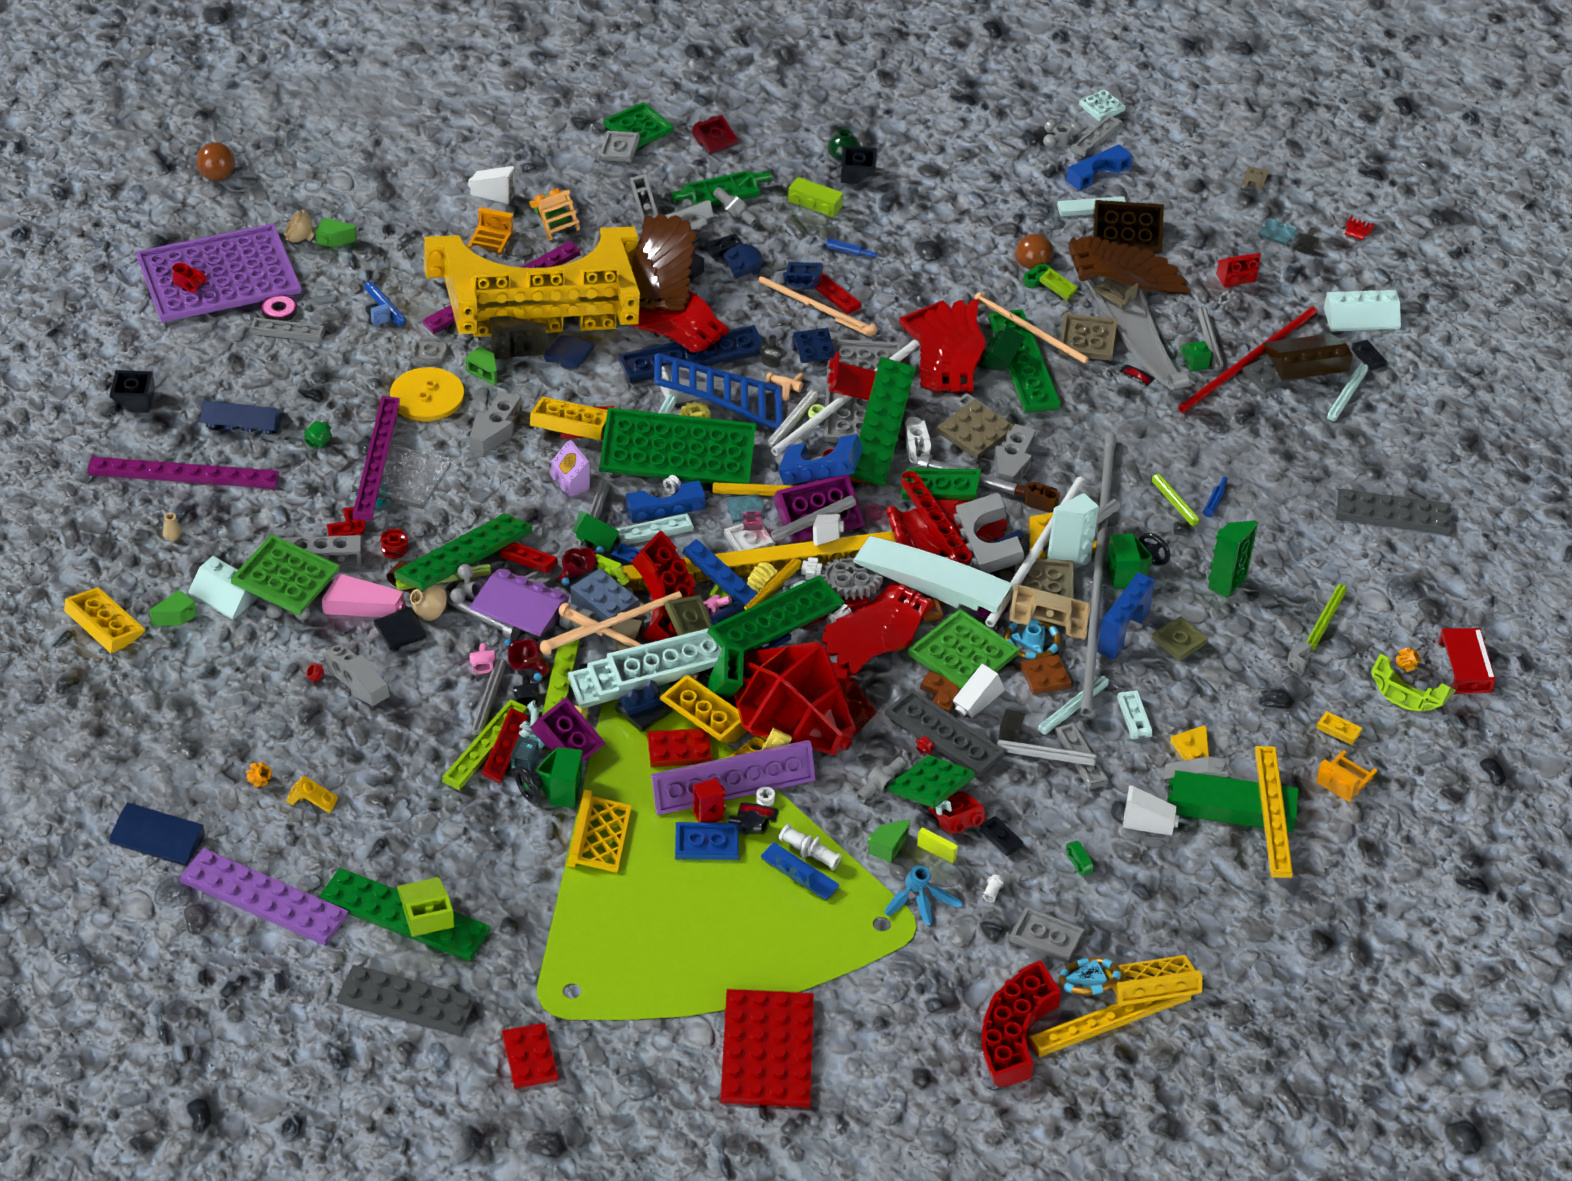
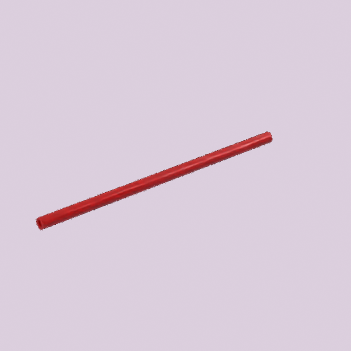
[1178,306,1318,413]

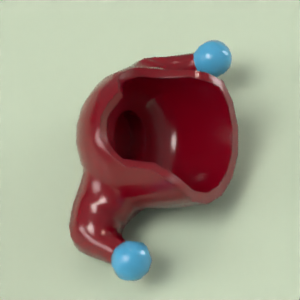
[558,546,604,586]
[505,638,551,681]

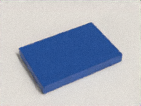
[675,822,738,860]

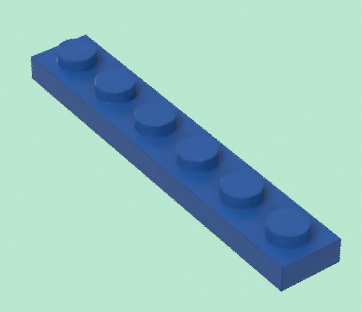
[682,539,757,606]

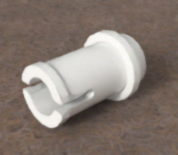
[826,604,852,624]
[982,875,1004,902]

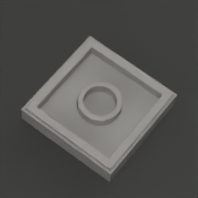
[598,131,640,162]

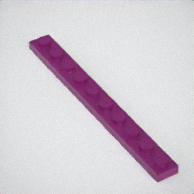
[423,241,581,334]
[353,396,400,521]
[87,456,279,489]

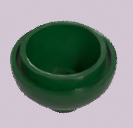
[827,129,861,160]

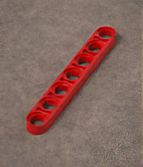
[901,471,972,566]

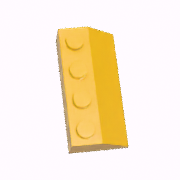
[660,675,747,743]

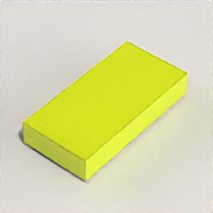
[917,828,958,864]

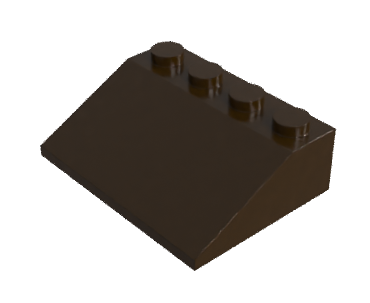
[1093,200,1164,254]
[1263,333,1353,381]

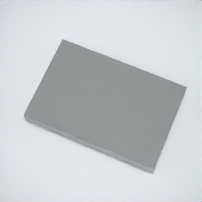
[1009,907,1085,964]

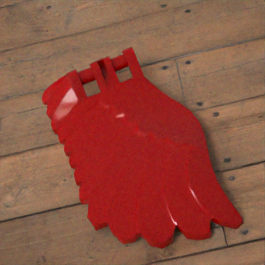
[630,295,729,352]
[918,299,985,393]
[886,499,1008,555]
[822,583,934,676]

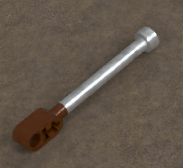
[917,453,1060,513]
[386,561,521,640]

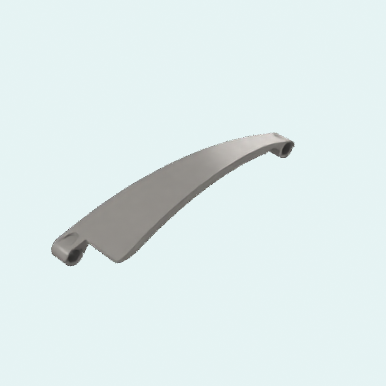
[1084,256,1191,390]

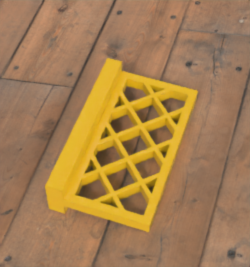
[567,789,632,873]
[1103,955,1202,1006]

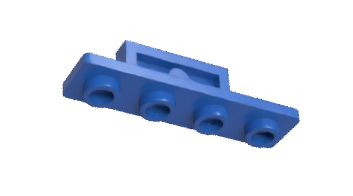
[761,843,839,900]

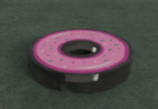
[261,295,297,321]

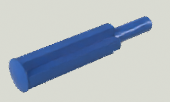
[825,238,878,258]
[1203,476,1228,517]

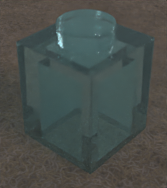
[511,737,539,772]

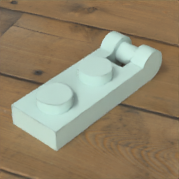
[1117,691,1152,740]

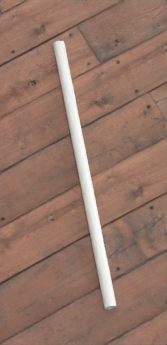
[771,340,919,456]
[985,477,1085,627]

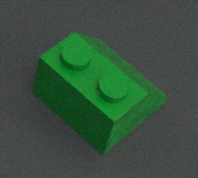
[572,510,620,552]

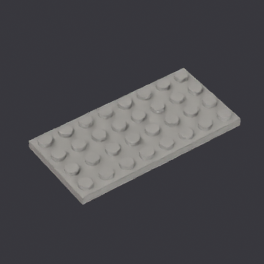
[824,339,901,446]

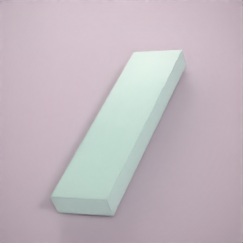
[1057,196,1126,217]
[616,513,694,545]

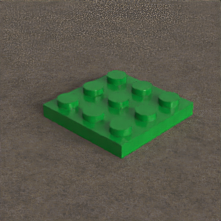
[603,102,674,149]
[888,755,975,809]

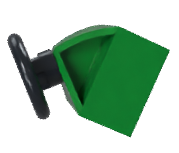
[1106,532,1171,589]
[514,747,583,808]

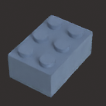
[571,568,639,629]

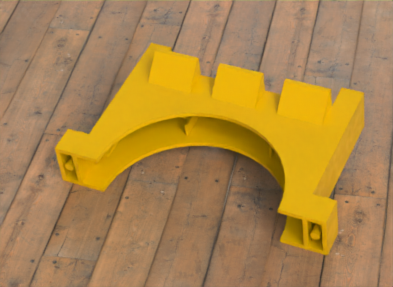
[424,226,640,337]

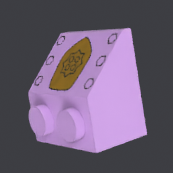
[550,440,590,497]

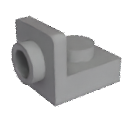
[1286,641,1311,676]

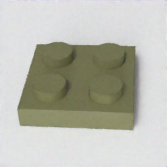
[664,595,713,636]
[1152,616,1208,661]

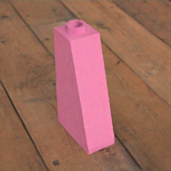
[322,573,406,617]

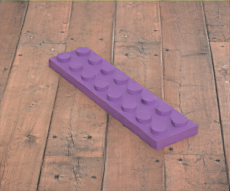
[650,740,816,815]
[179,848,349,946]

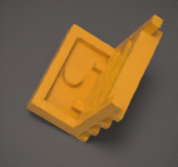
[529,188,580,241]
[467,207,514,255]
[1316,750,1378,803]

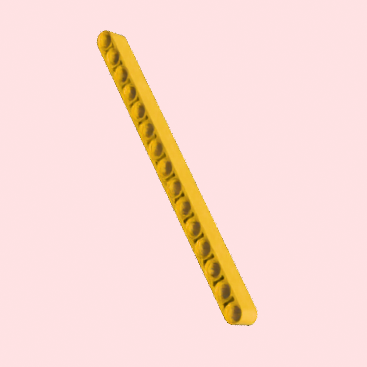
[618,531,896,591]

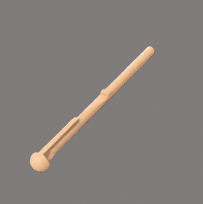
[758,276,877,337]
[974,292,1089,364]
[540,591,682,655]
[559,603,700,680]

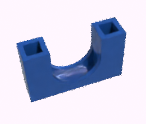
[778,434,863,485]
[1097,572,1155,660]

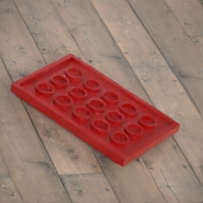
[720,989,814,1107]

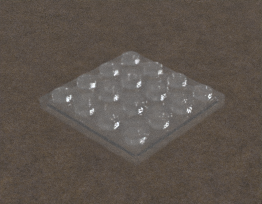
[352,444,452,509]

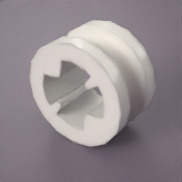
[663,475,681,494]
[756,787,775,807]

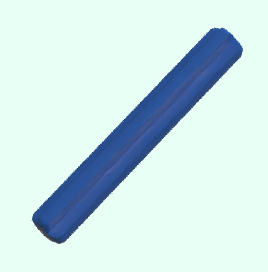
[364,281,406,327]

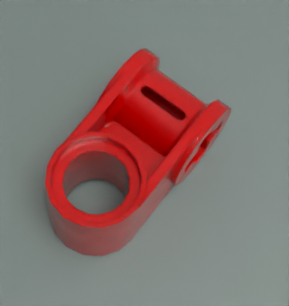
[172,262,207,293]

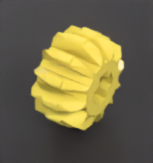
[680,401,711,419]
[747,562,778,594]

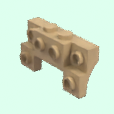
[1009,584,1090,640]

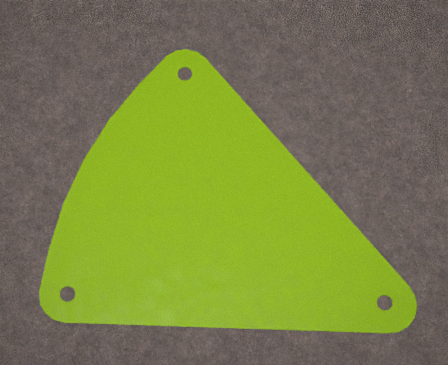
[537,699,917,1020]

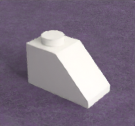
[813,514,844,545]

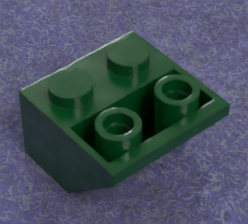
[979,326,1025,371]

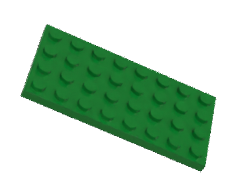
[599,407,756,484]

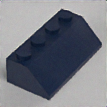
[200,400,284,434]

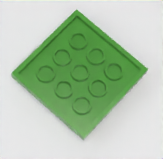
[231,534,340,615]
[908,609,1020,690]

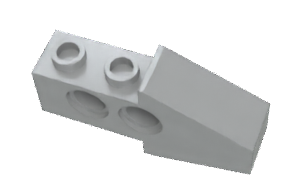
[469,391,523,455]
[994,424,1036,484]
[324,643,390,706]

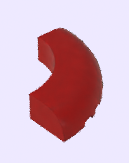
[630,530,695,643]
[982,960,1061,1087]

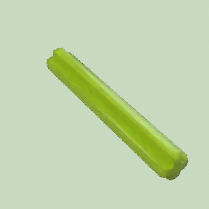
[1152,474,1200,526]

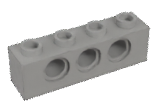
[282,535,362,566]

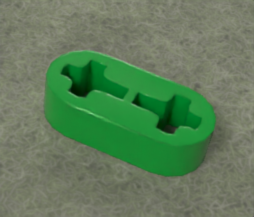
[1023,264,1051,288]
[1066,841,1093,876]

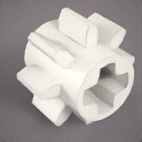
[801,557,823,580]

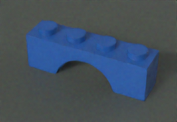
[1066,144,1132,191]
[626,481,705,523]

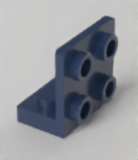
[791,328,836,363]

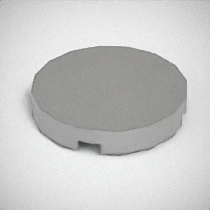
[411,336,448,365]

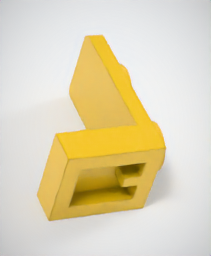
[285,775,338,813]

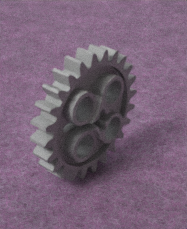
[820,555,883,600]

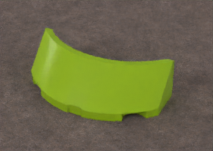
[1371,653,1456,711]

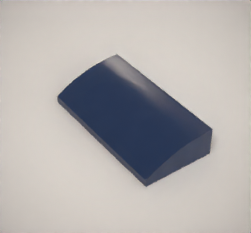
[109,802,205,866]

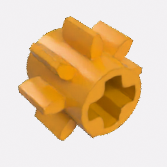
[1396,647,1421,672]
[246,761,273,788]

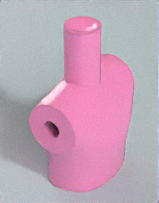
[703,595,732,616]
[470,643,496,674]

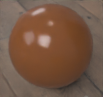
[196,142,235,181]
[1015,234,1054,269]

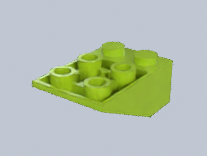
[397,877,454,937]

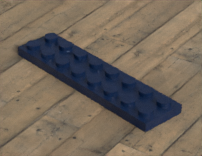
[618,325,767,383]

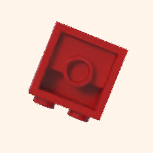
[928,790,986,834]

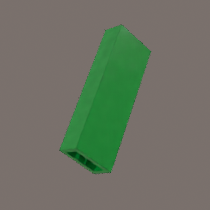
[1167,770,1298,832]

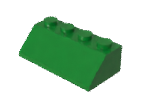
[1208,520,1258,598]

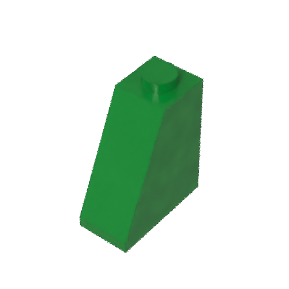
[707,645,744,702]

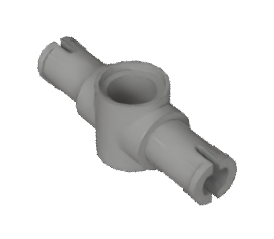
[713,187,758,227]
[856,757,906,803]

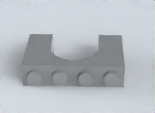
[954,492,1024,573]

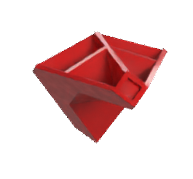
[734,641,856,755]

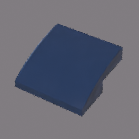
[544,335,595,368]

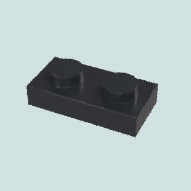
[704,234,743,258]
[1351,339,1387,371]
[979,816,1023,856]

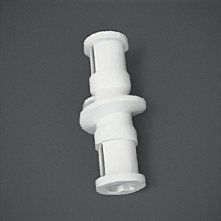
[779,824,842,871]

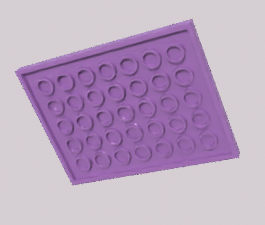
[136,223,301,323]

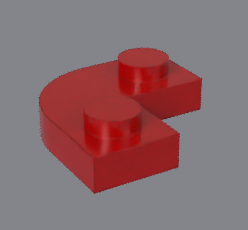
[327,507,366,536]

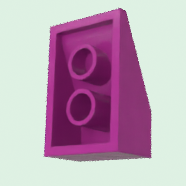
[530,697,606,763]

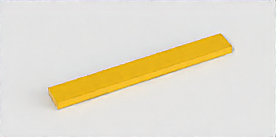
[1255,746,1293,878]
[1028,995,1192,1057]

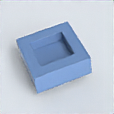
[371,303,391,326]

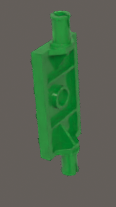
[672,170,772,206]

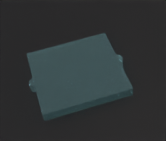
[1258,218,1297,246]
[726,494,765,523]

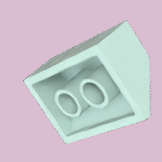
[188,556,259,620]

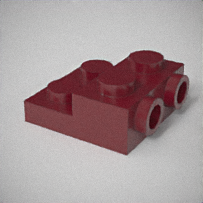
[691,115,739,155]

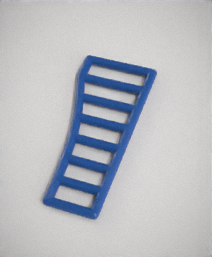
[654,353,783,430]

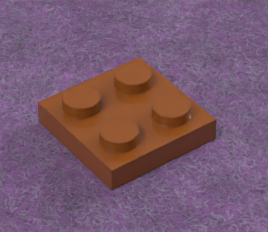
[1020,655,1071,695]

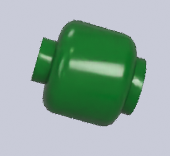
[304,421,332,449]

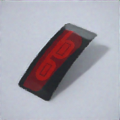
[1119,365,1154,386]
[737,803,778,822]

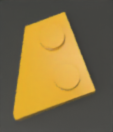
[1170,725,1209,761]

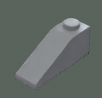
[629,174,658,224]
[1163,756,1229,783]

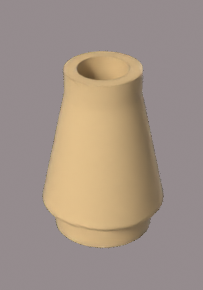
[162,512,182,541]

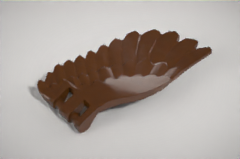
[632,214,697,311]
[1069,235,1191,293]

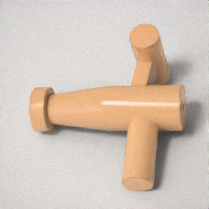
[766,372,805,401]

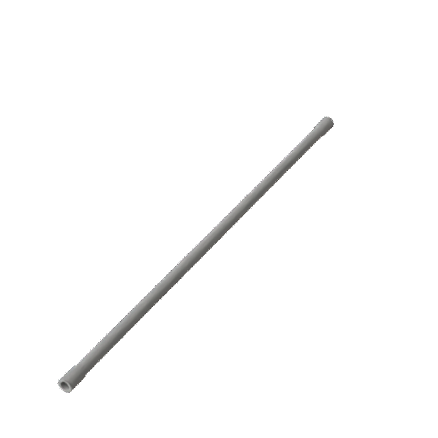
[1080,432,1116,716]

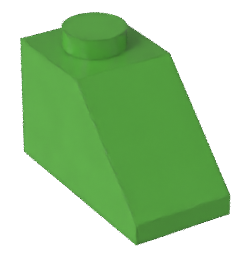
[315,218,357,248]
[466,346,497,386]
[149,590,197,626]
[867,820,910,863]

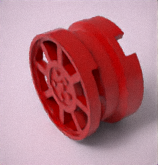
[380,529,408,559]

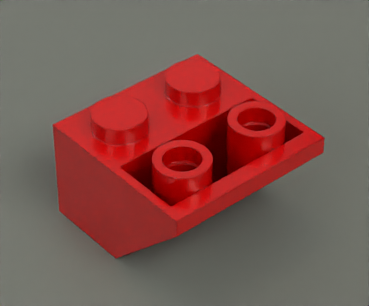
[1216,253,1261,287]

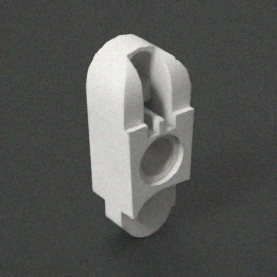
[904,417,931,464]

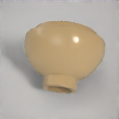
[284,209,315,243]
[410,583,447,621]

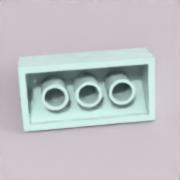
[1324,290,1401,331]
[1047,493,1099,569]

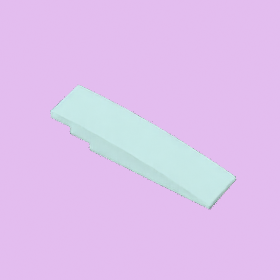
[853,536,1013,613]
[568,628,722,709]

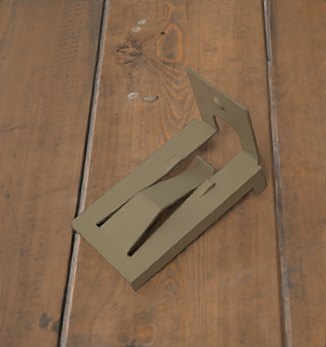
[1240,166,1269,193]
[1093,278,1138,310]

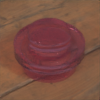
[864,503,883,521]

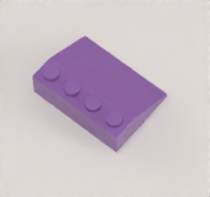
[470,569,570,636]

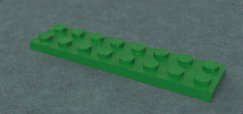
[988,309,1060,413]
[849,357,916,487]
[394,513,533,591]
[707,575,845,654]
[318,867,491,962]

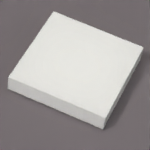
[724,518,775,551]

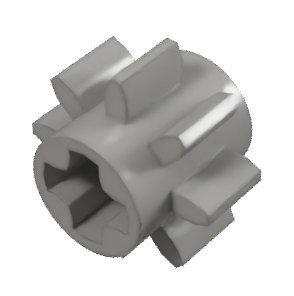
[1218,290,1241,313]

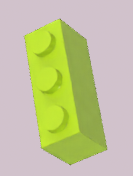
[788,177,844,217]

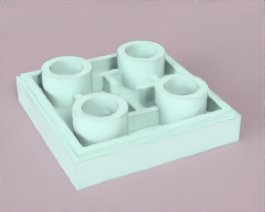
[1079,90,1126,122]

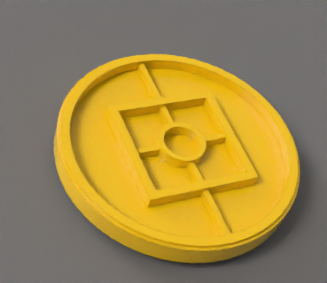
[390,367,464,421]

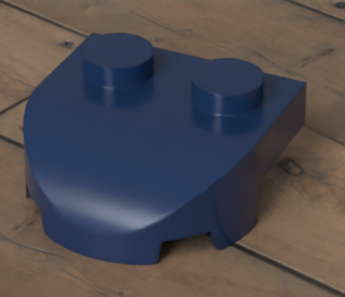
[722,244,764,279]
[783,262,824,290]

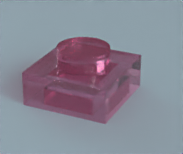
[742,511,763,531]

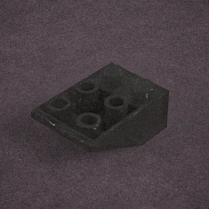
[489,316,547,359]

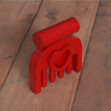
[1344,216,1375,241]

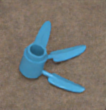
[885,865,963,925]

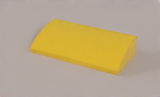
[530,396,607,441]
[64,587,145,653]

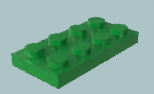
[901,468,981,500]

